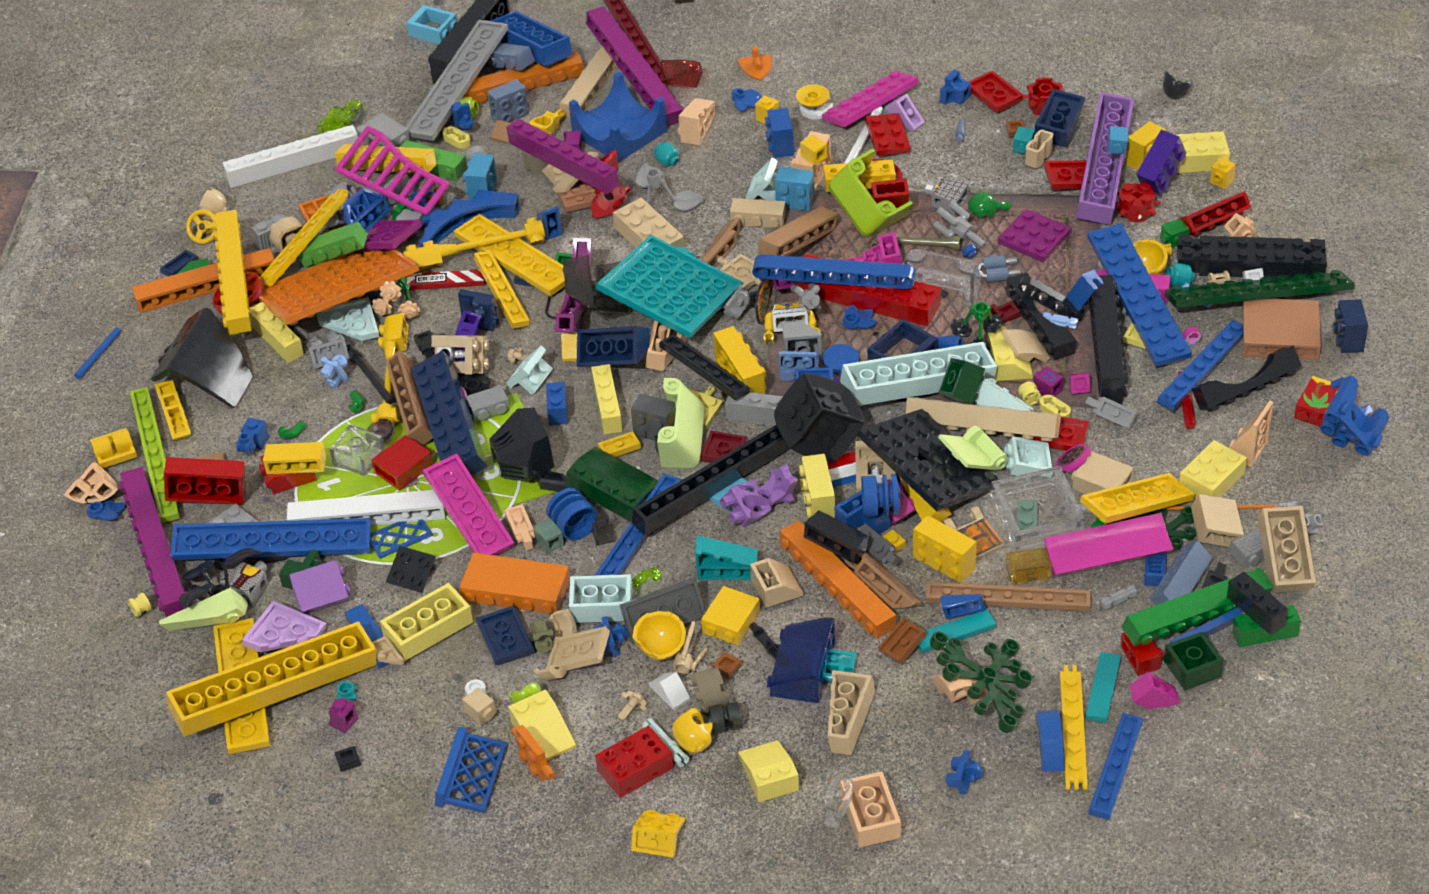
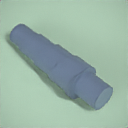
[955,119,965,143]

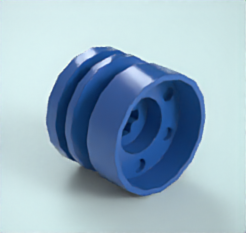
[861,474,901,517]
[546,488,598,541]

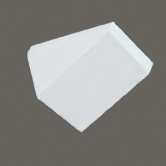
[649,672,690,710]

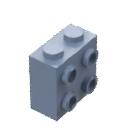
[487,79,529,122]

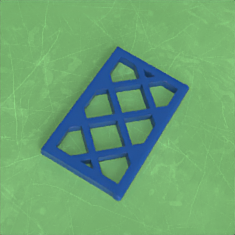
[370,519,433,559]

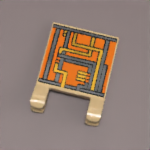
[943,506,1005,559]

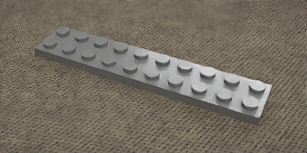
[405,20,509,141]

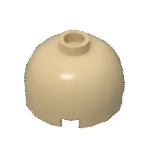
[198,187,228,222]

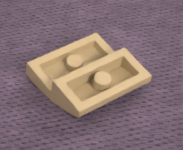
[1002,329,1050,363]

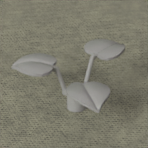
[636,163,704,211]

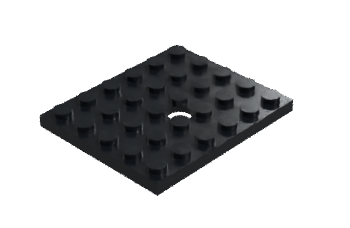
[857,409,1001,512]

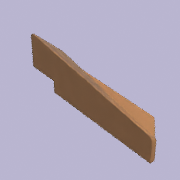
[701,218,740,268]
[844,550,923,609]

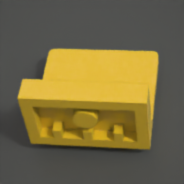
[631,810,685,858]

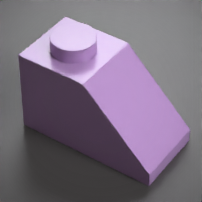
[885,93,925,131]

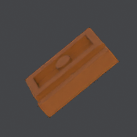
[877,617,927,665]

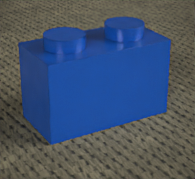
[546,382,568,426]

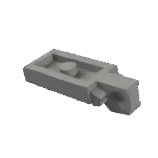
[1085,396,1138,430]

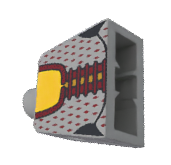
[220,561,268,608]

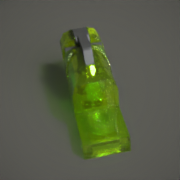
[317,99,364,134]

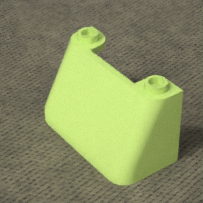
[657,378,705,468]

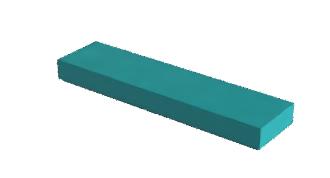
[917,609,996,653]
[1085,652,1121,723]

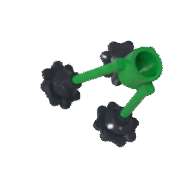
[950,302,1003,350]

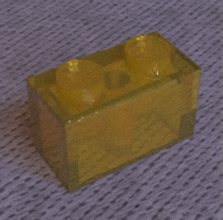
[1006,547,1051,584]

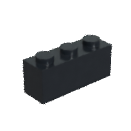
[804,510,868,563]
[1227,572,1288,635]

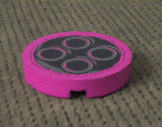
[1055,444,1091,474]

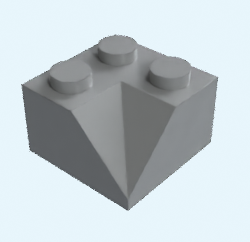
[782,321,822,362]

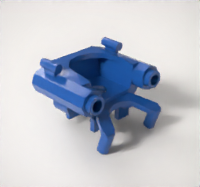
[1320,376,1389,456]

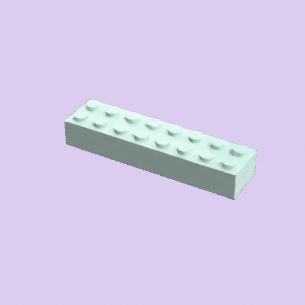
[840,342,997,406]

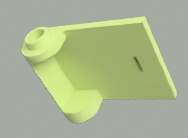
[938,426,1008,470]

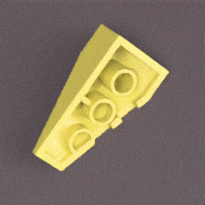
[987,326,1033,381]

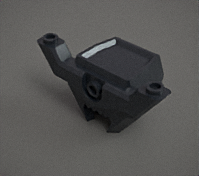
[489,408,568,492]

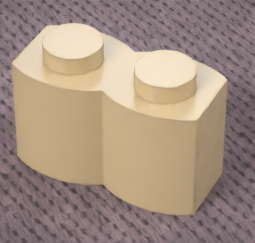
[1025,129,1053,169]

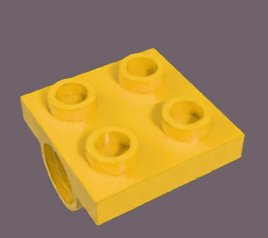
[90,428,137,468]

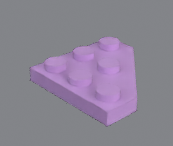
[242,601,326,652]

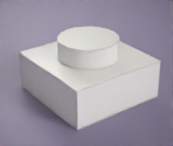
[1243,268,1264,280]

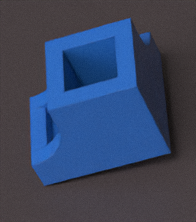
[940,70,971,105]

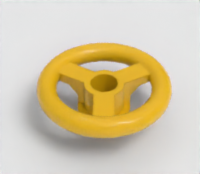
[186,209,216,244]

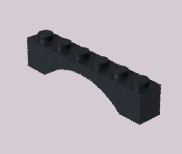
[1005,272,1076,360]
[1191,345,1302,411]

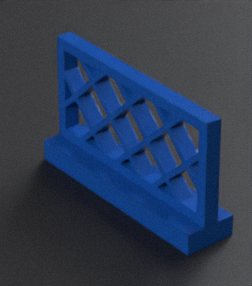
[435,726,507,813]

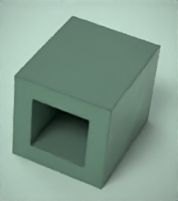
[533,518,564,554]

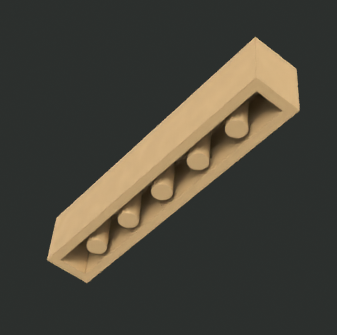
[560,46,618,118]

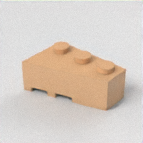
[678,98,715,145]
[645,320,688,371]

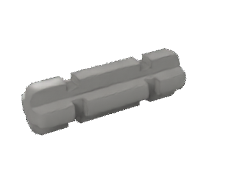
[1100,585,1137,610]

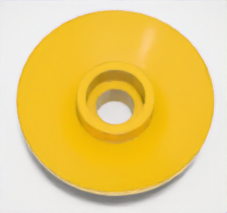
[796,84,830,107]

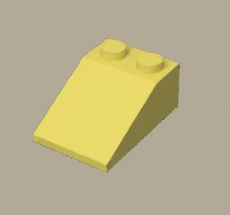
[508,689,576,761]
[738,740,799,803]

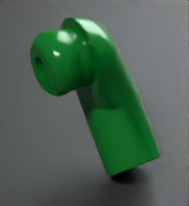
[348,390,365,413]
[277,421,306,439]

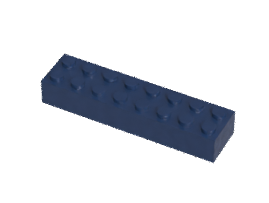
[411,350,488,476]

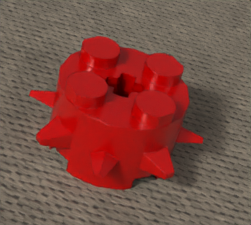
[1022,77,1063,115]
[1115,183,1161,223]

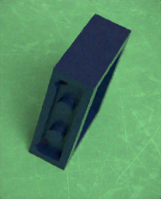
[867,319,938,360]

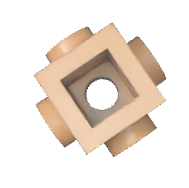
[1224,213,1257,237]

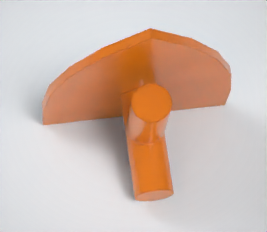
[738,47,772,81]

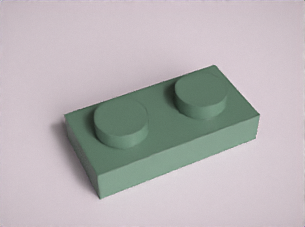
[1017,500,1038,535]

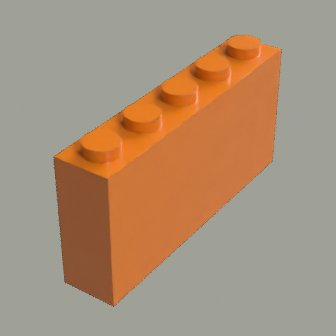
[459,552,570,614]

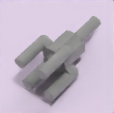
[933,201,986,248]
[791,283,821,311]

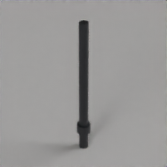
[346,344,393,404]

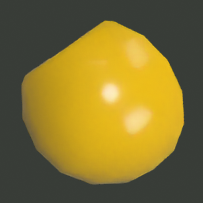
[1133,239,1168,275]
[633,611,686,661]

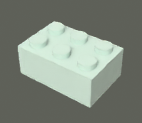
[569,574,633,623]

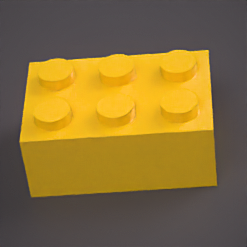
[913,515,977,583]

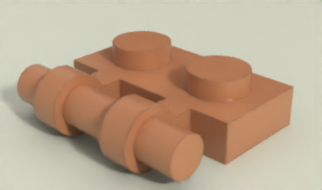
[558,184,596,212]

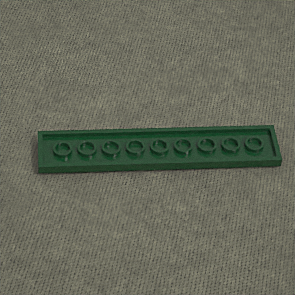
[1165,270,1355,308]

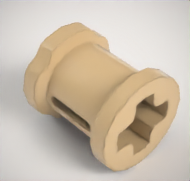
[1208,270,1230,284]

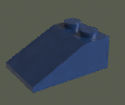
[1035,89,1085,147]

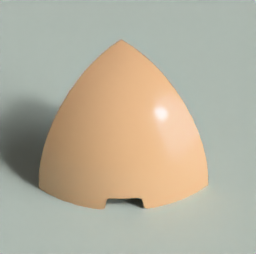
[64,462,119,503]
[933,673,988,705]

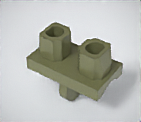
[528,619,554,653]

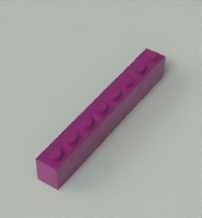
[506,118,619,194]

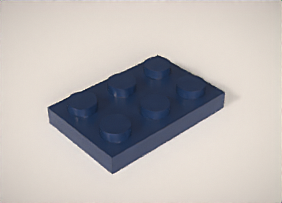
[476,605,534,666]

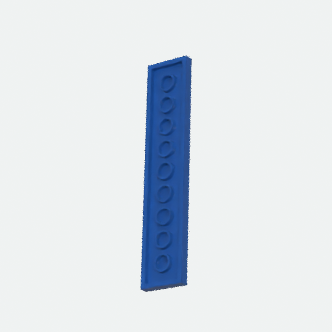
[1087,223,1191,367]
[171,518,371,560]

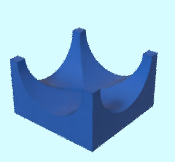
[569,71,667,163]

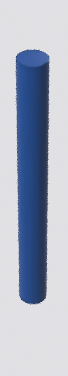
[74,327,121,379]

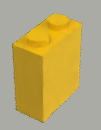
[701,586,760,646]

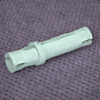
[642,718,689,767]

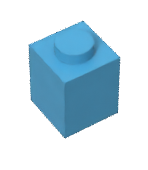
[1107,126,1128,155]

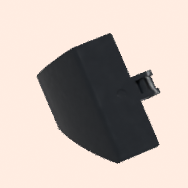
[151,308,253,408]

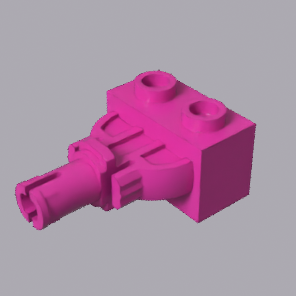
[846,232,902,264]

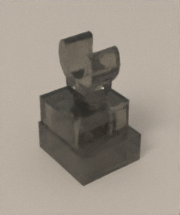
[591,512,615,546]

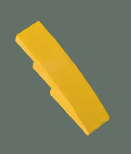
[155,379,191,441]

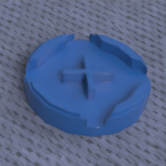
[822,344,860,374]

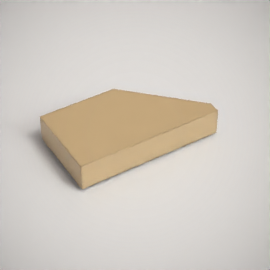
[372,635,405,665]

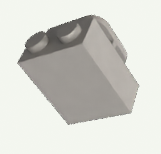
[356,113,410,147]

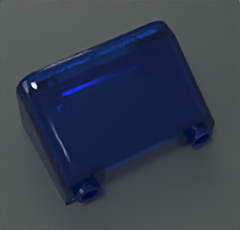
[767,617,835,703]

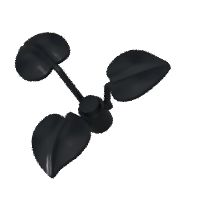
[179,548,261,609]

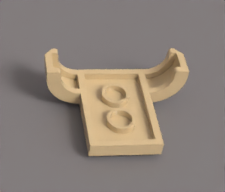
[534,609,610,681]

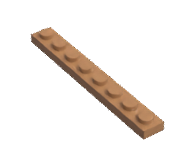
[926,582,1090,611]

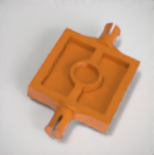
[511,725,556,782]

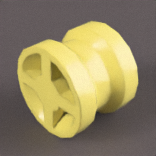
[1018,382,1041,406]
[127,592,152,617]

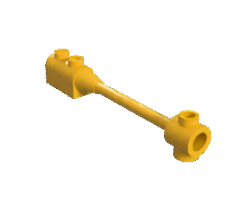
[403,217,545,272]
[371,313,408,430]

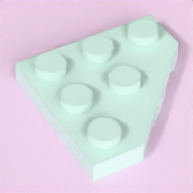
[316,297,380,341]

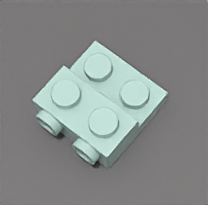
[1004,436,1053,478]

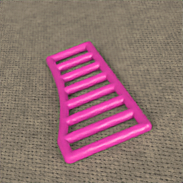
[335,126,449,215]

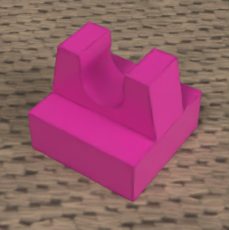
[1069,372,1090,394]

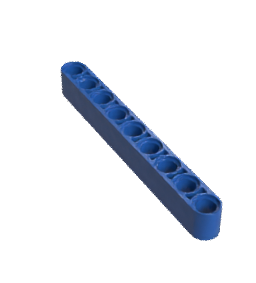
[752,255,916,289]

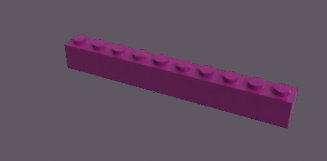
[586,7,683,126]
[119,467,188,617]

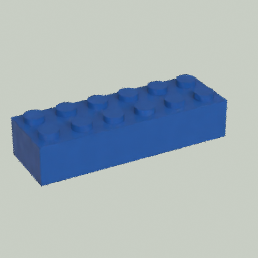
[492,11,572,66]

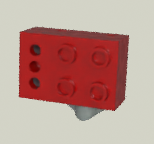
[595,725,674,798]

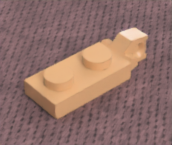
[504,504,535,551]

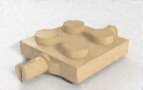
[717,254,763,291]

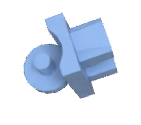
[320,355,349,388]

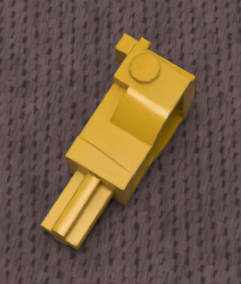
[529,109,566,135]

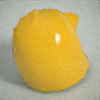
[671,708,712,754]

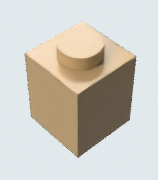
[462,688,496,725]

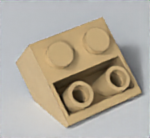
[750,558,803,608]

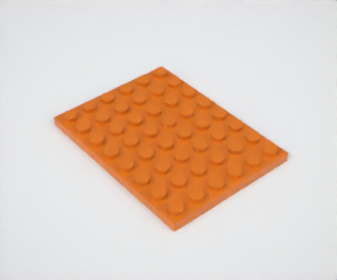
[257,249,419,325]

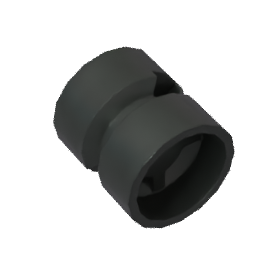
[708,702,743,734]

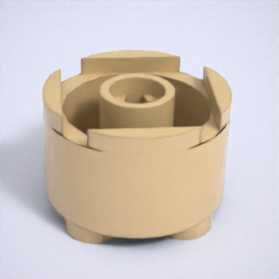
[270,216,304,252]

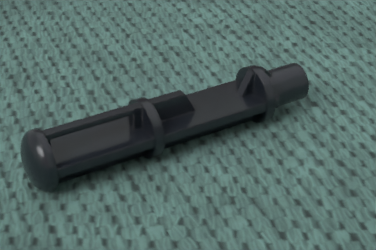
[749,622,791,669]

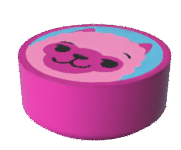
[1182,327,1202,346]

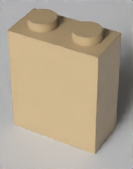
[1071,451,1134,494]
[1191,494,1244,547]

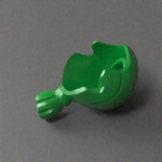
[968,192,1011,219]

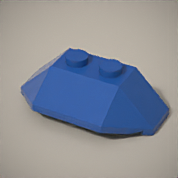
[343,188,391,232]

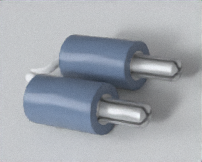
[975,255,1021,283]

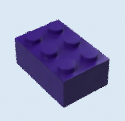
[1136,129,1186,196]

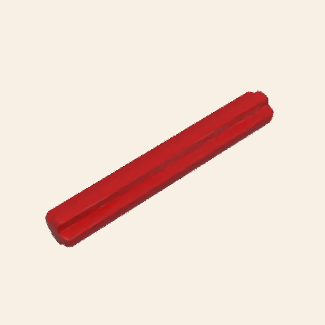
[1178,371,1196,429]

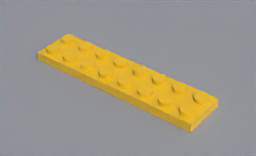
[454,214,570,296]
[213,618,270,755]

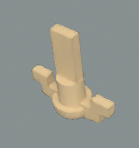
[507,348,528,363]
[617,690,647,721]

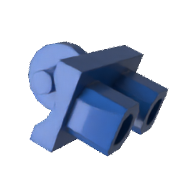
[451,101,474,131]
[593,616,628,657]
[945,750,983,794]

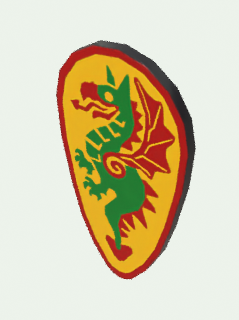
[749,279,770,324]

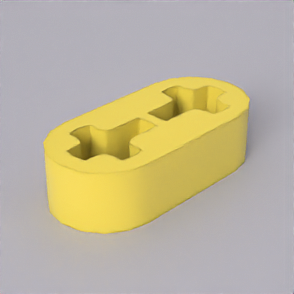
[443,126,471,149]
[1039,395,1071,418]

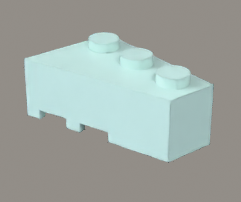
[974,378,1034,411]

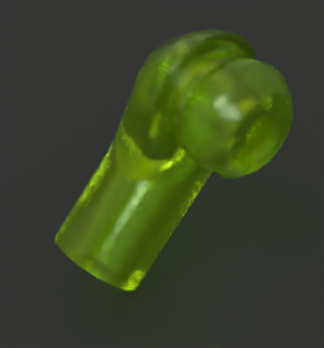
[632,567,662,587]

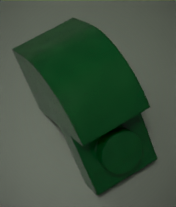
[279,549,322,589]

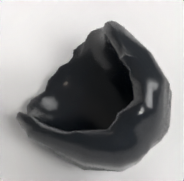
[1163,71,1193,98]

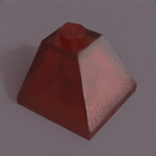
[661,60,703,88]

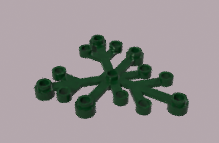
[930,631,1033,733]

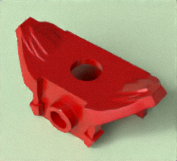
[591,183,631,219]

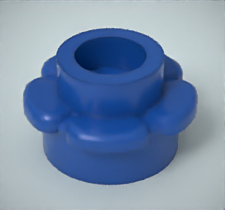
[961,242,978,258]

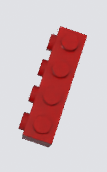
[1178,191,1252,236]

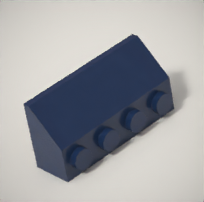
[577,326,650,367]

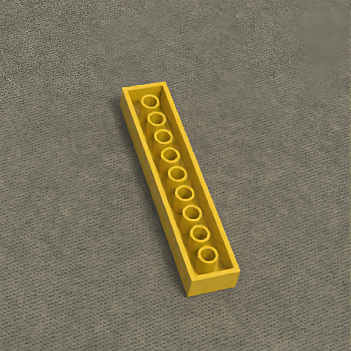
[166,621,377,737]

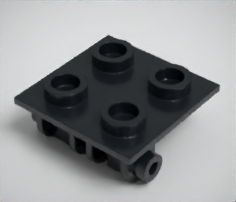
[386,546,436,593]

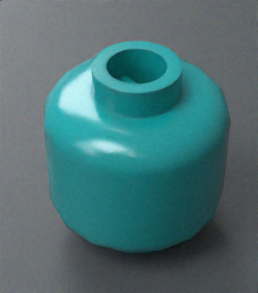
[654,142,680,167]
[1166,263,1195,287]

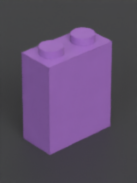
[289,560,351,615]

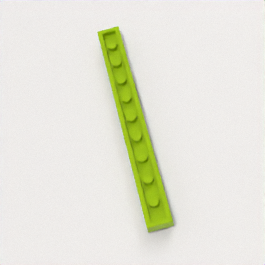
[130,387,180,523]

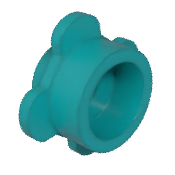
[335,681,357,701]

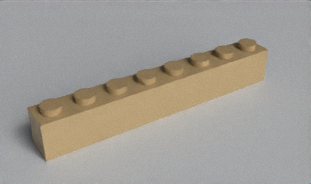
[905,397,1061,441]

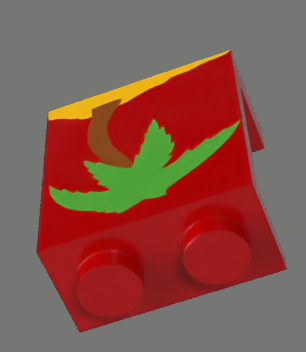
[1294,376,1338,427]

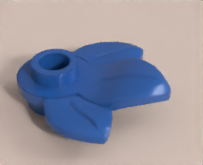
[731,88,762,112]
[842,305,877,329]
[87,497,126,521]

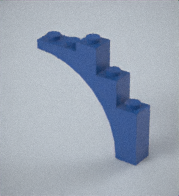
[419,190,520,248]

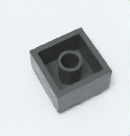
[631,393,676,440]

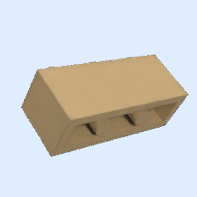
[730,198,786,228]

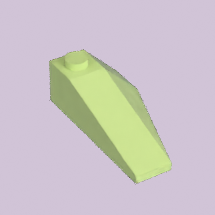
[159,587,248,631]

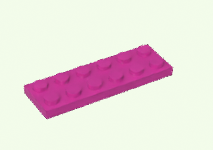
[822,71,919,127]
[423,454,514,556]

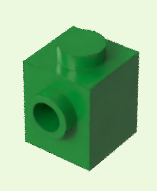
[1160,219,1190,248]

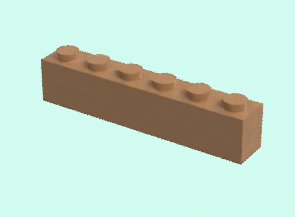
[757,206,838,256]
[386,350,433,446]

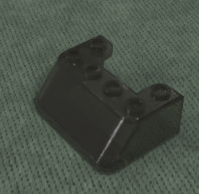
[563,255,633,314]

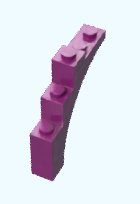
[555,238,593,333]

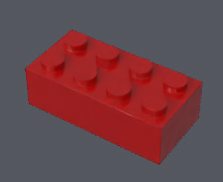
[164,457,245,505]

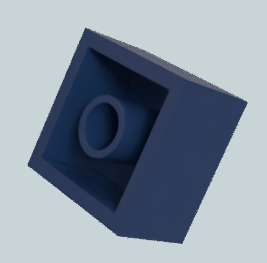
[1332,299,1368,353]

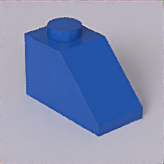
[537,206,562,240]

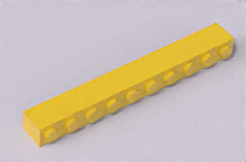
[213,210,252,335]

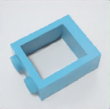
[407,5,458,44]

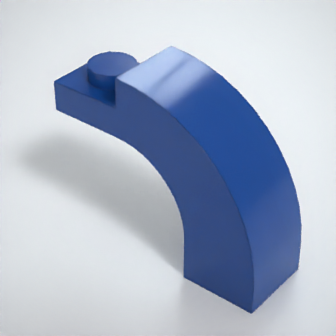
[1035,710,1064,771]

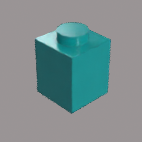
[1013,126,1035,155]

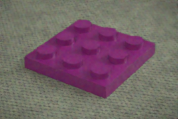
[997,209,1072,262]
[359,219,422,251]

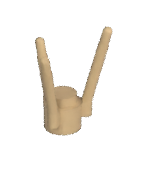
[673,621,708,674]

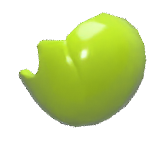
[508,682,541,703]

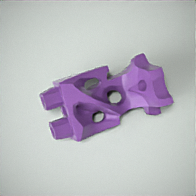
[719,464,798,527]

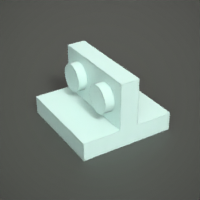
[745,158,778,201]
[505,345,553,395]

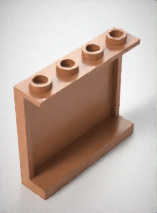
[1242,298,1321,360]

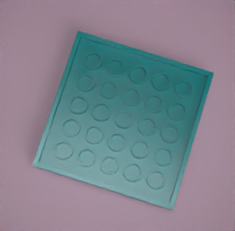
[596,235,743,338]

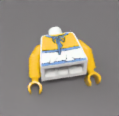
[763,302,820,345]

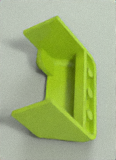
[829,149,913,237]

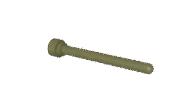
[875,236,961,251]

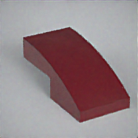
[990,300,1021,323]

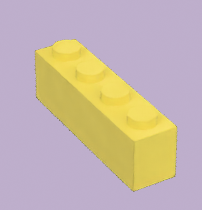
[249,302,304,363]
[591,364,622,435]

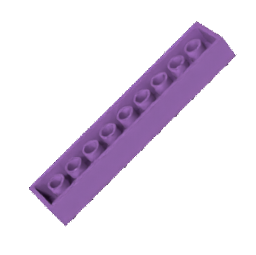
[1075,92,1134,225]

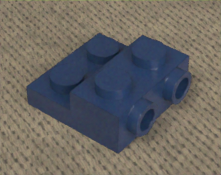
[458,289,499,332]

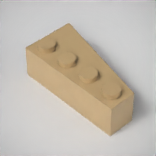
[828,670,875,755]

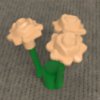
[372,277,420,319]

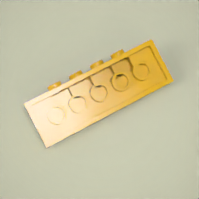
[1080,473,1195,524]

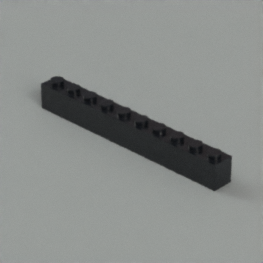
[632,425,791,536]

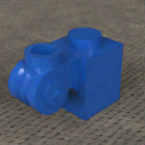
[236,418,269,454]

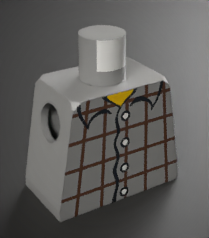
[924,178,969,216]

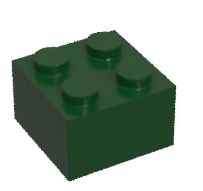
[938,358,985,404]
[1164,632,1223,690]

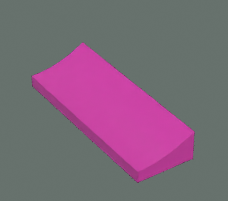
[1043,513,1173,578]

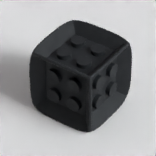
[774,373,864,462]

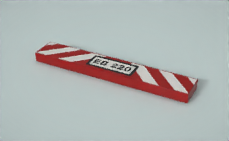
[403,269,485,291]

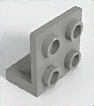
[305,331,350,369]

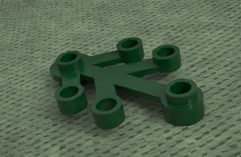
[1142,506,1196,550]

